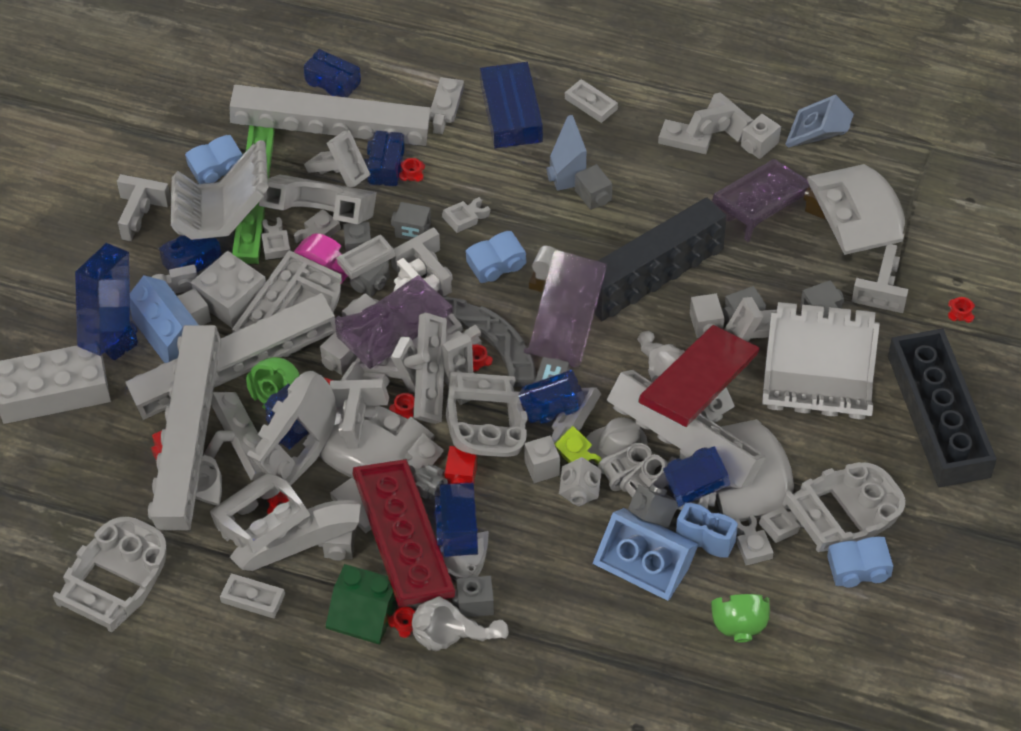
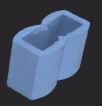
[185,135,243,184]
[466,231,526,283]
[676,503,738,557]
[827,537,893,588]

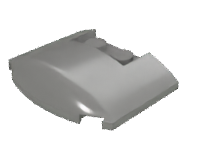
[807,164,905,255]
[232,250,342,357]
[307,405,434,479]
[706,419,794,522]

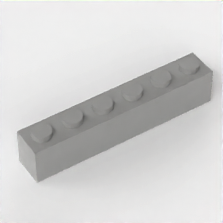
[607,370,766,488]

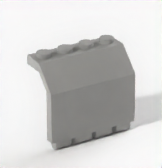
[171,140,268,240]
[762,302,880,419]

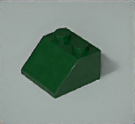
[326,564,397,645]

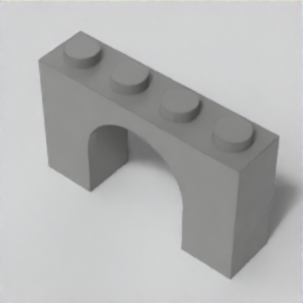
[259,174,377,224]

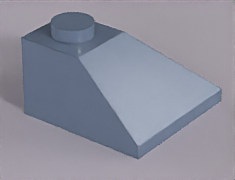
[785,95,854,148]
[547,115,587,191]

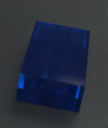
[480,62,543,149]
[75,243,130,356]

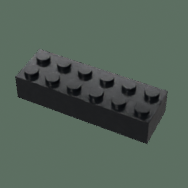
[583,197,727,322]
[888,328,997,488]

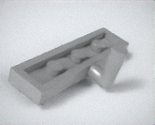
[404,313,447,424]
[204,392,265,480]

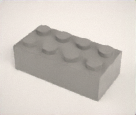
[0,341,111,424]

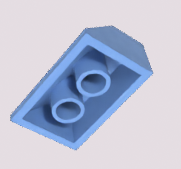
[128,275,198,363]
[593,508,699,601]

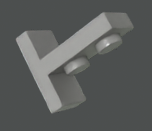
[686,93,754,142]
[304,130,370,187]
[117,174,171,241]
[391,227,453,297]
[852,244,908,313]
[724,297,777,342]
[443,333,473,405]
[355,337,417,393]
[330,379,389,449]

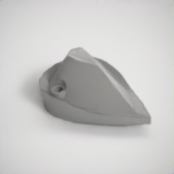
[195,455,222,506]
[440,531,489,581]

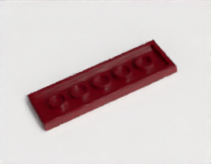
[638,325,759,427]
[352,459,455,607]

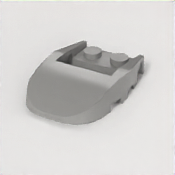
[247,371,337,486]
[446,372,527,457]
[783,462,905,552]
[210,474,310,554]
[53,517,166,632]

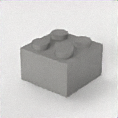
[191,251,266,328]

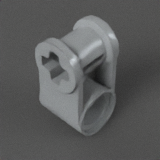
[598,443,652,491]
[620,454,675,497]

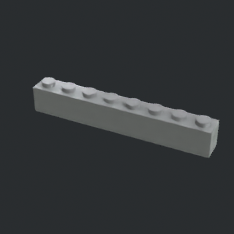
[230,85,430,146]
[126,293,338,420]
[148,325,221,530]

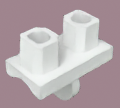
[394,258,440,298]

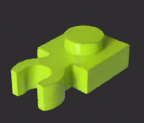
[554,426,602,465]

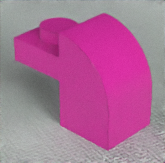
[294,233,348,284]

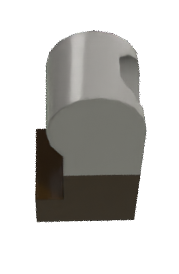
[529,246,561,296]

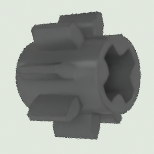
[414,464,448,500]

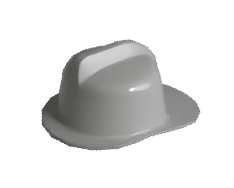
[586,417,648,464]

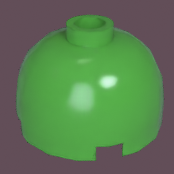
[246,357,300,412]
[711,594,770,643]

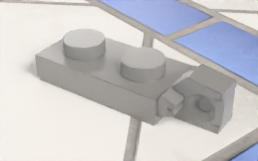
[430,77,464,135]
[551,388,601,444]

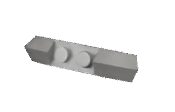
[230,500,361,571]

